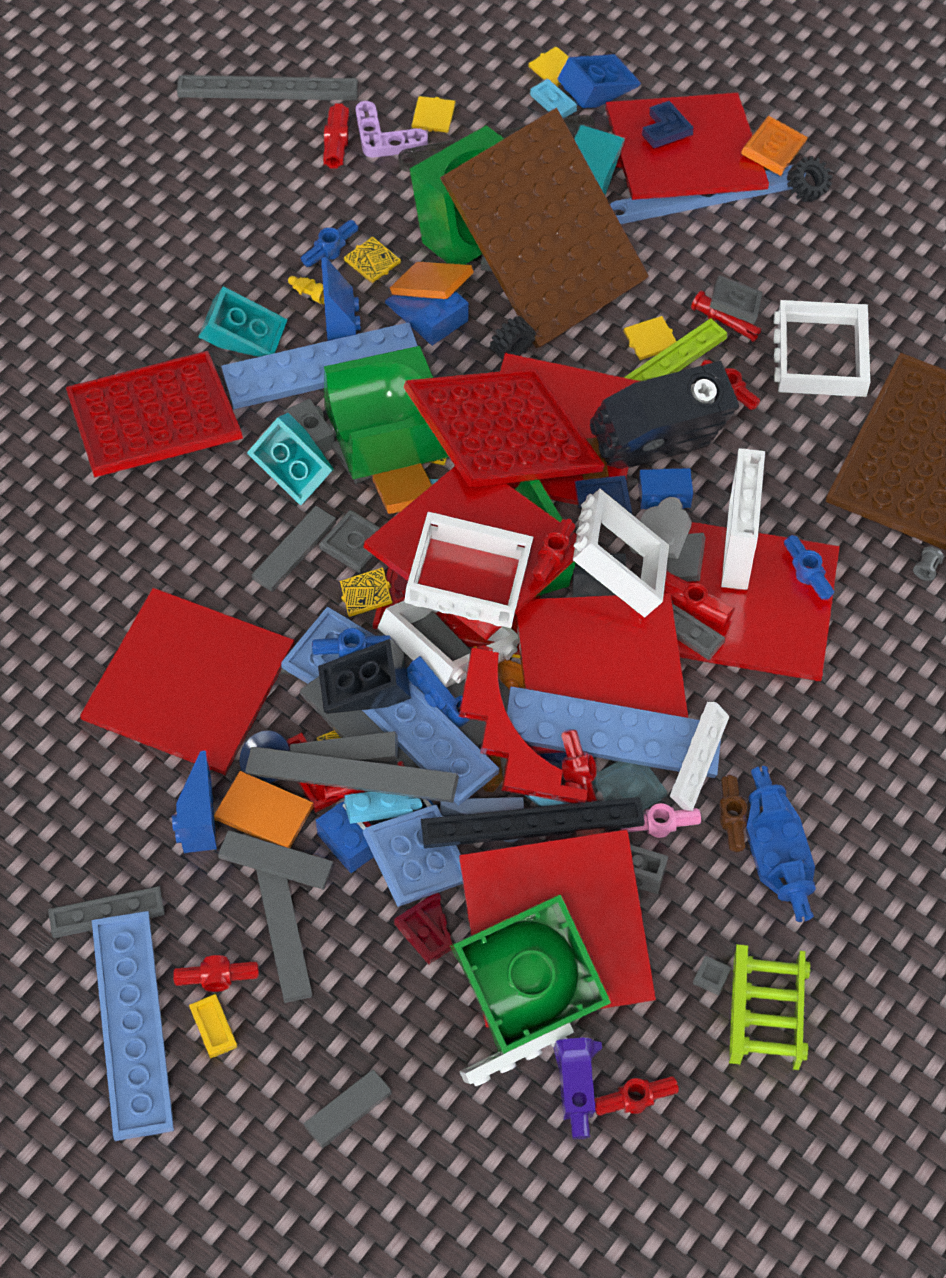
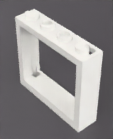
[774,300,870,397]
[721,448,765,590]
[573,489,669,617]
[404,512,533,628]
[378,601,519,687]

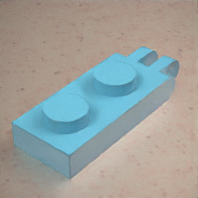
[344,792,422,824]

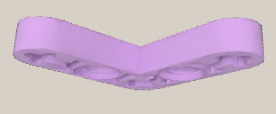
[356,101,428,157]

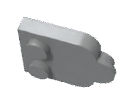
[629,497,692,559]

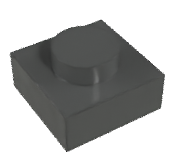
[693,956,731,996]

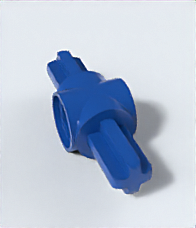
[301,220,358,267]
[784,535,834,600]
[312,628,392,658]

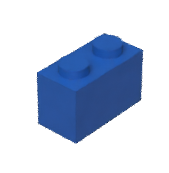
[638,468,693,509]

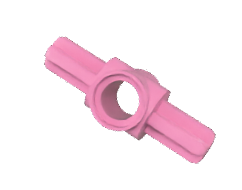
[620,803,701,838]

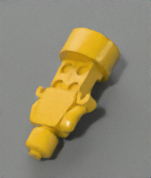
[288,276,325,304]

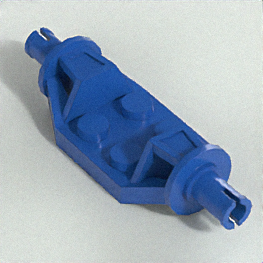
[745,766,816,922]

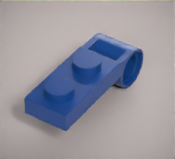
[407,656,470,727]

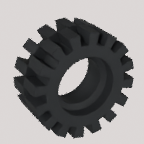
[787,156,832,202]
[490,316,536,360]

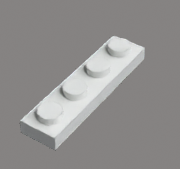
[670,702,729,811]
[460,1023,574,1086]

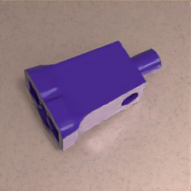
[554,1037,602,1139]

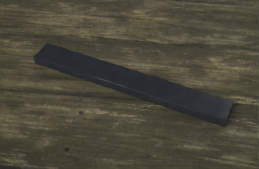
[420,797,645,848]

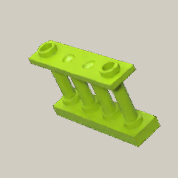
[729,945,810,1070]

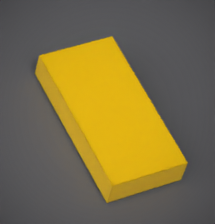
[189,994,237,1059]

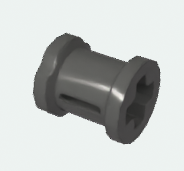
[913,546,944,581]

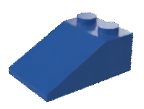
[557,54,641,108]
[321,257,361,341]
[385,291,468,346]
[172,751,217,853]

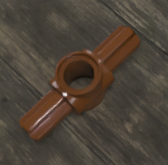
[719,775,747,853]

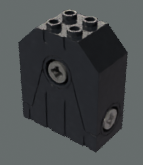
[590,361,740,469]

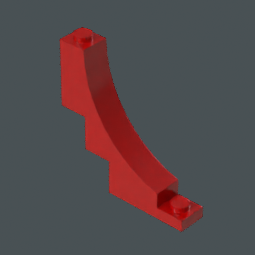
[459,646,588,804]

